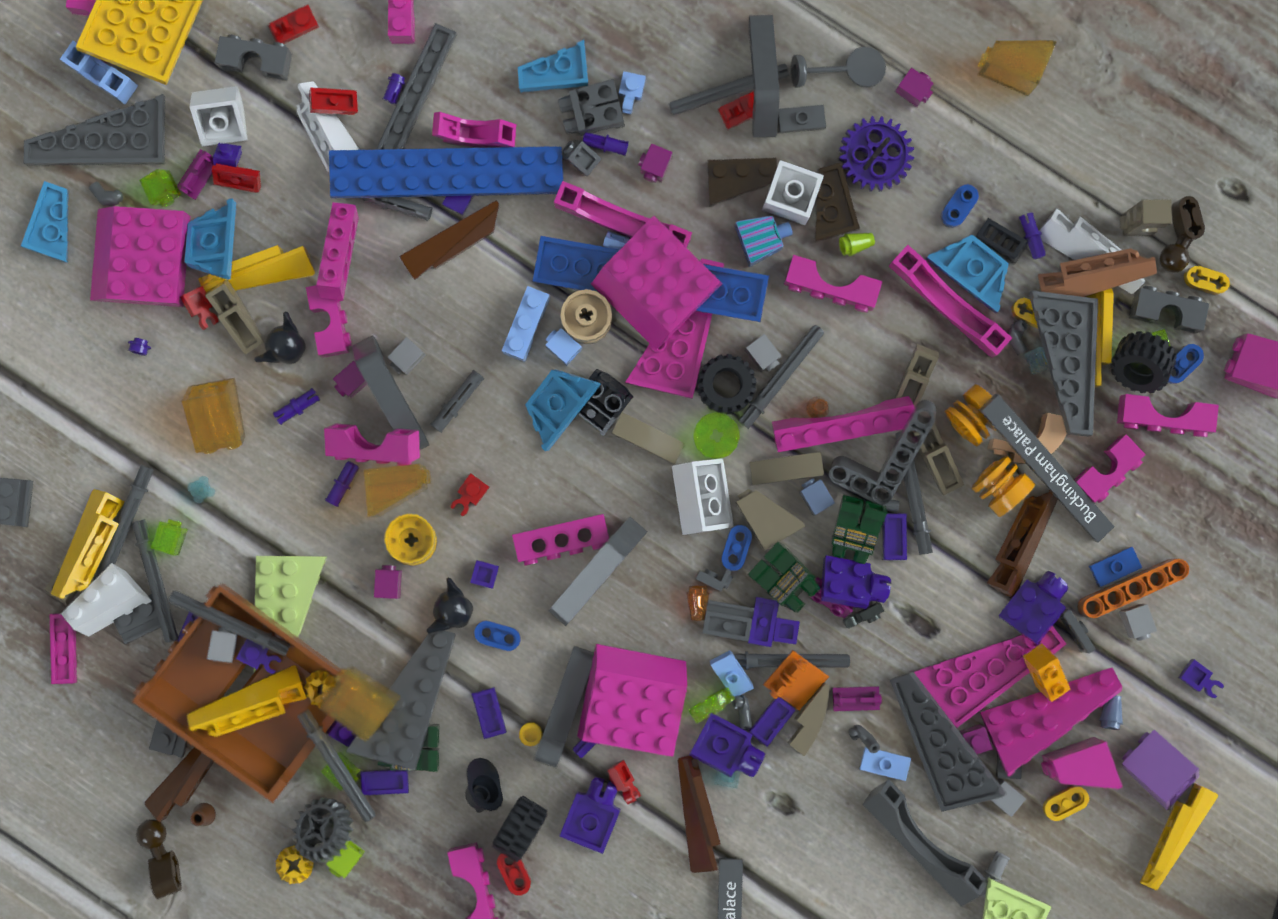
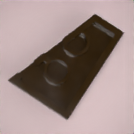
[707,158,777,207]
[815,162,860,242]

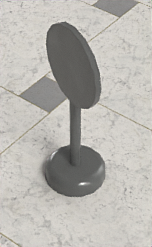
[791,47,886,88]

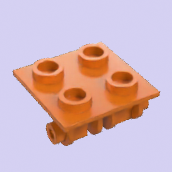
[763,651,829,711]

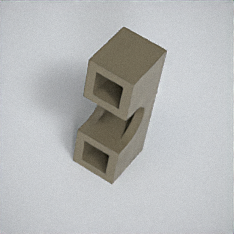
[1120,200,1172,236]

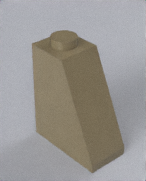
[735,489,805,550]

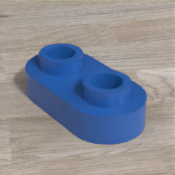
[941,185,979,228]
[1168,344,1204,384]
[721,525,752,571]
[474,621,521,651]

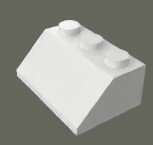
[672,458,734,535]

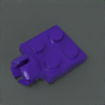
[821,555,891,609]
[998,571,1068,645]
[689,713,765,778]
[559,778,621,854]

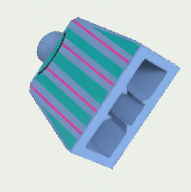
[735,216,793,267]

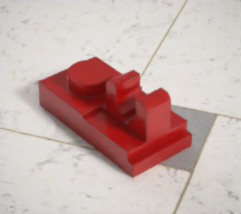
[268,5,319,44]
[309,87,358,115]
[718,91,754,130]
[212,163,261,193]

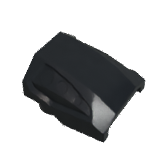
[578,369,633,436]

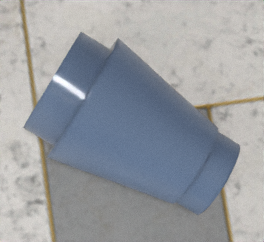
[1099,695,1123,730]

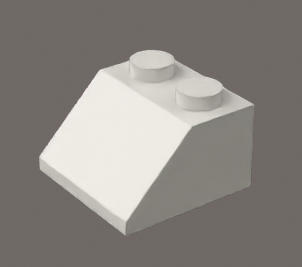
[189,86,247,146]
[762,160,824,225]

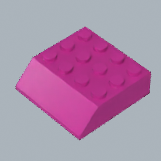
[90,206,191,307]
[591,215,722,350]
[577,644,687,757]

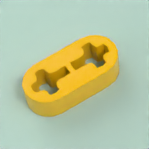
[1184,266,1230,295]
[1011,298,1038,329]

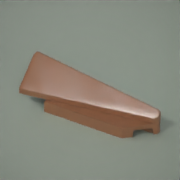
[1038,248,1157,297]

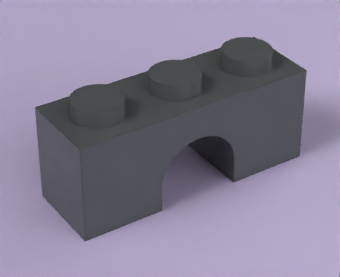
[215,34,292,81]
[1129,286,1210,333]

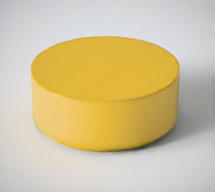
[519,722,543,746]

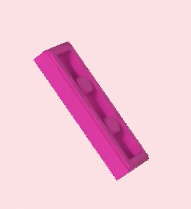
[49,613,77,684]

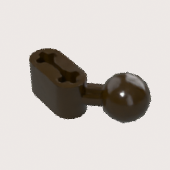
[1159,196,1205,273]
[136,819,182,899]

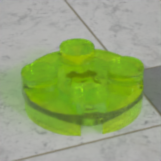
[693,412,740,459]
[689,687,735,724]

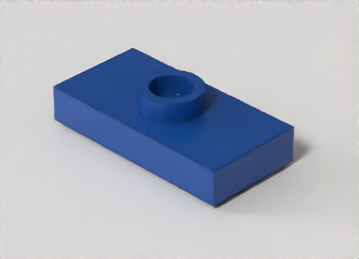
[1089,547,1142,587]

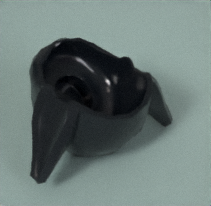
[254,311,306,364]
[426,577,473,633]

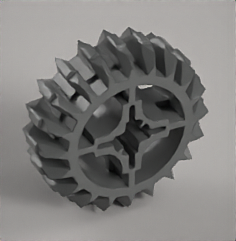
[292,798,354,863]

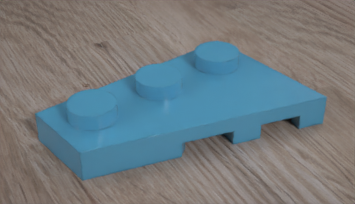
[517,40,588,92]
[21,181,68,263]

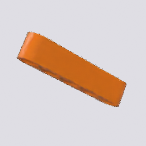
[1077,559,1189,618]

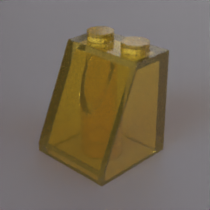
[977,40,1057,96]
[182,378,245,454]
[363,464,431,518]
[319,666,401,742]

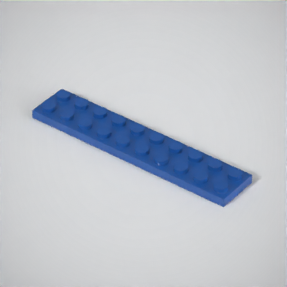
[329,146,563,199]
[533,236,769,322]

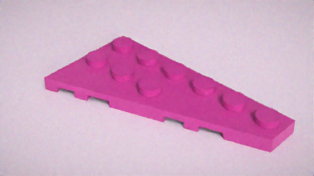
[625,258,724,399]
[913,626,1066,728]
[980,667,1122,777]

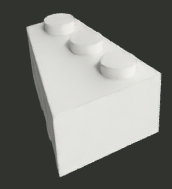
[61,563,152,637]

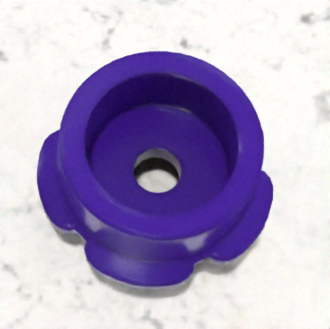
[128,337,151,356]

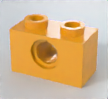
[1023,643,1071,702]

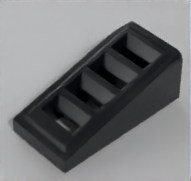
[975,218,1028,264]

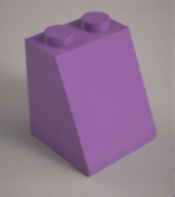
[1122,730,1199,810]

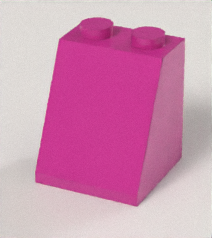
[1224,333,1278,399]
[1041,737,1122,789]

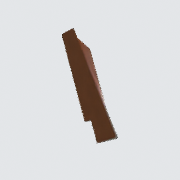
[400,200,500,280]
[987,490,1058,598]
[145,747,215,822]
[677,755,721,873]

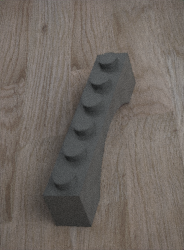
[862,779,988,907]

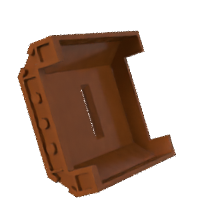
[132,583,361,803]

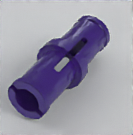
[273,388,320,425]

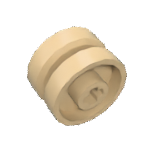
[560,289,612,344]

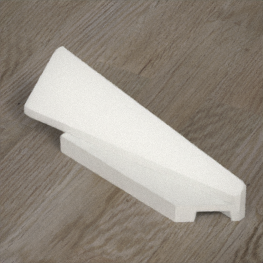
[297,82,359,172]
[1039,209,1145,294]

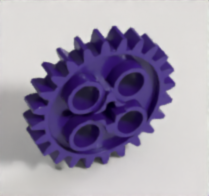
[839,116,914,192]

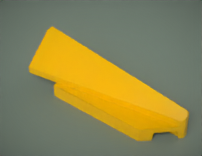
[198,245,315,293]
[1086,288,1114,388]
[51,489,124,599]
[187,665,307,737]
[1140,783,1218,890]

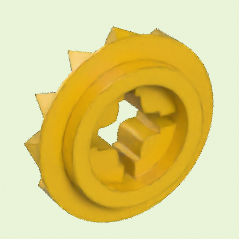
[303,671,339,709]
[275,846,313,884]

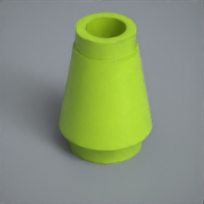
[839,232,875,256]

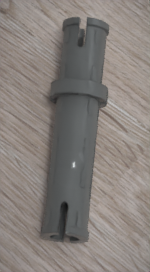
[362,197,433,221]
[430,370,485,433]

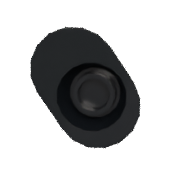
[465,758,503,813]

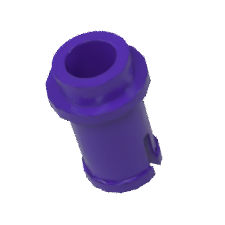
[382,73,406,104]

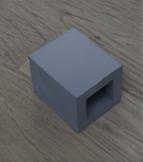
[799,478,835,515]

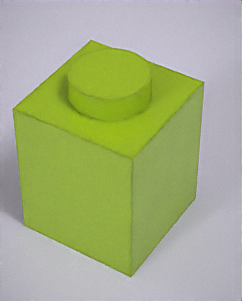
[326,840,365,878]

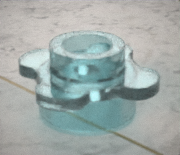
[187,476,215,503]

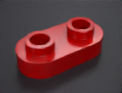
[497,853,531,896]

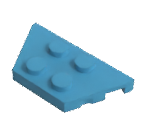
[185,198,236,280]
[926,235,1009,314]
[525,369,601,451]

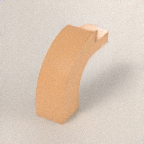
[988,413,1067,464]

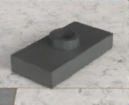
[778,105,826,133]
[1060,609,1096,654]

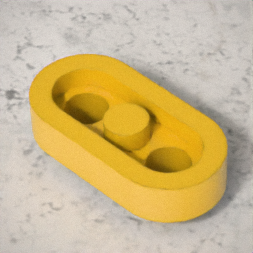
[1043,785,1089,821]

